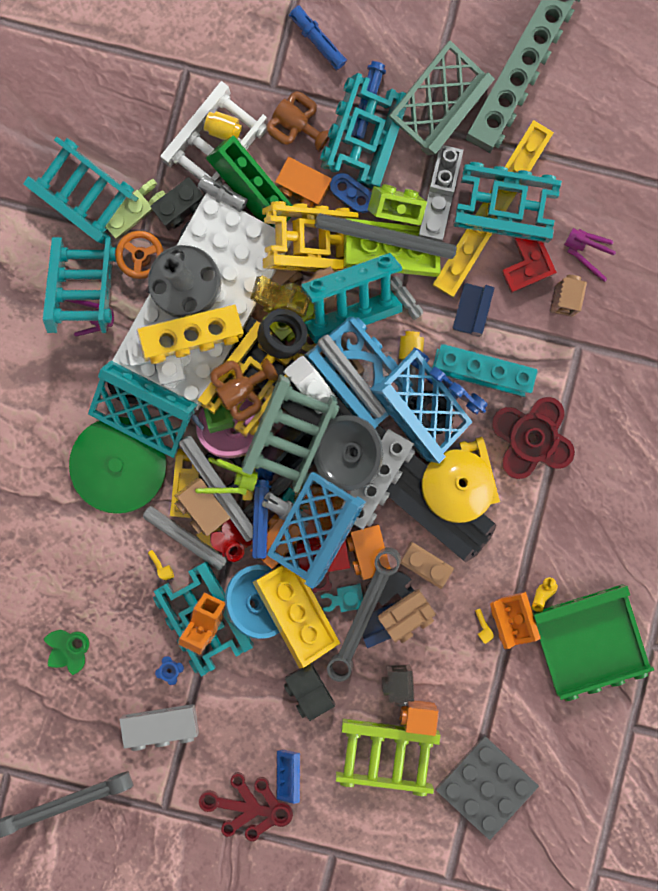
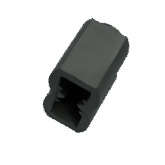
[284,663,335,721]

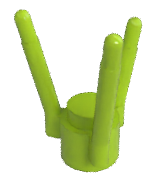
[195,457,258,495]

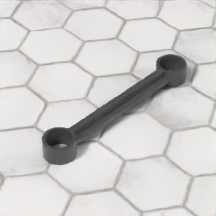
[327,547,401,682]
[0,771,134,838]

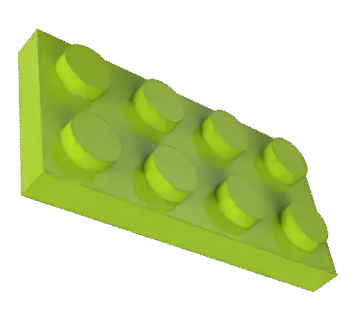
[344,218,441,277]

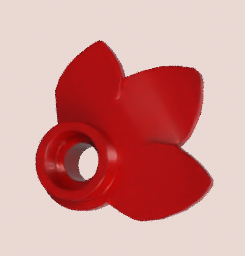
[210,519,253,562]

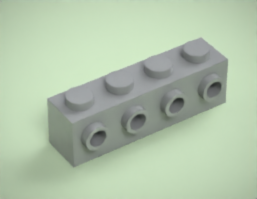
[338,429,415,529]

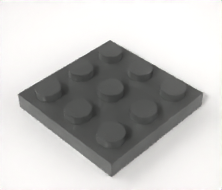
[435,735,539,840]

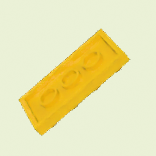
[252,560,340,669]

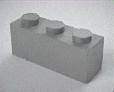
[119,704,199,751]

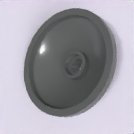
[314,415,383,491]

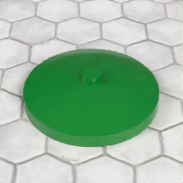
[69,417,167,514]

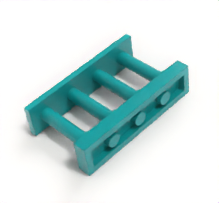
[23,136,139,245]
[42,237,116,333]
[301,253,403,344]

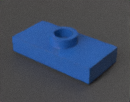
[277,750,300,804]

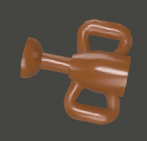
[266,91,330,152]
[210,358,279,422]

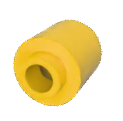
[204,111,242,140]
[399,331,424,366]

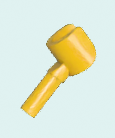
[148,550,174,581]
[475,609,494,644]

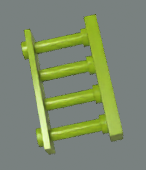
[335,718,441,796]

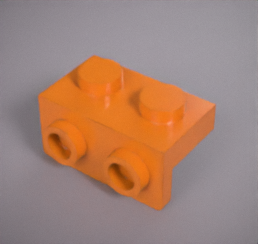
[490,592,541,649]

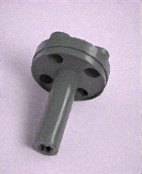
[148,245,221,318]

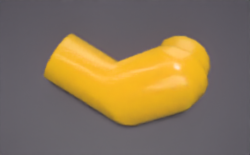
[532,577,558,612]

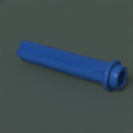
[351,61,386,139]
[252,480,272,559]

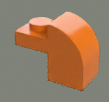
[178,593,225,655]

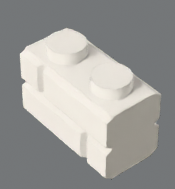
[284,356,337,414]

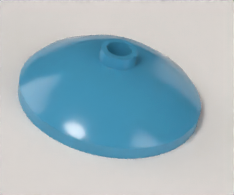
[225,565,280,639]

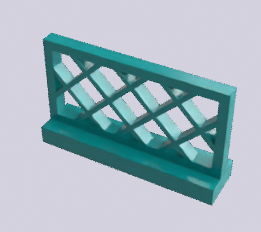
[88,361,198,458]

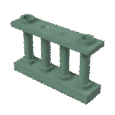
[242,375,339,493]

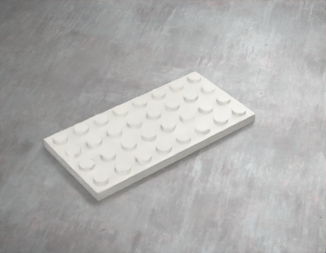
[112,193,292,411]

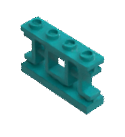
[320,73,409,189]
[453,162,562,243]
[432,344,538,397]
[153,561,254,677]

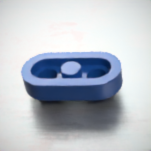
[330,173,372,214]

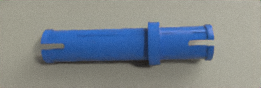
[288,5,347,71]

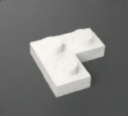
[126,336,186,385]

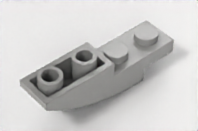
[419,145,463,242]

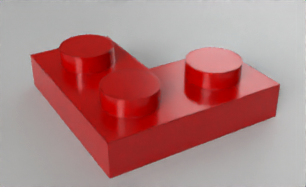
[501,237,557,293]

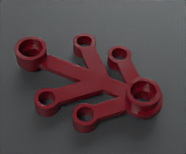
[199,772,293,841]

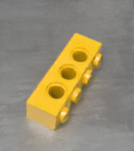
[137,304,243,364]

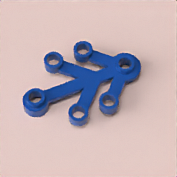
[410,347,488,415]

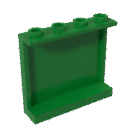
[532,584,654,702]

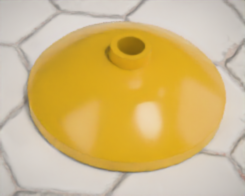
[422,450,495,523]

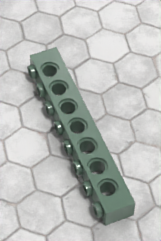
[465,0,580,153]

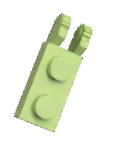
[105,179,166,240]

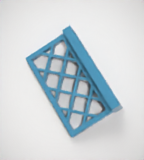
[370,350,472,463]
[267,472,366,589]

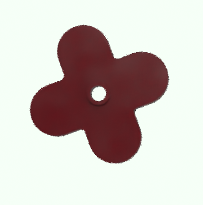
[492,397,575,479]

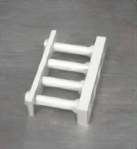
[160,81,268,195]

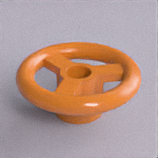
[115,231,163,279]

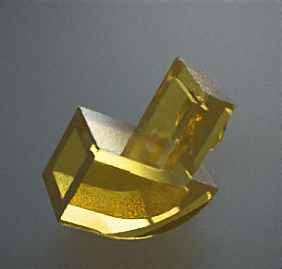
[250,275,310,317]

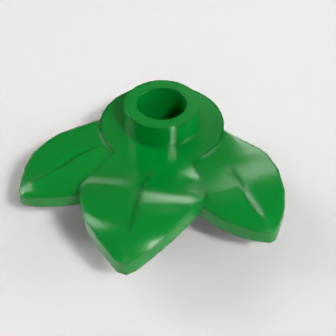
[44,630,90,675]

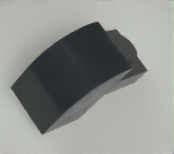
[366,571,415,606]

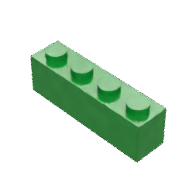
[206,135,293,228]

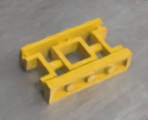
[262,201,359,272]
[198,321,305,438]

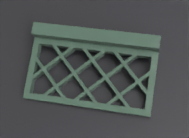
[388,40,495,156]

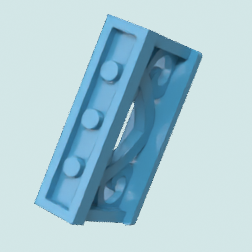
[304,317,415,428]

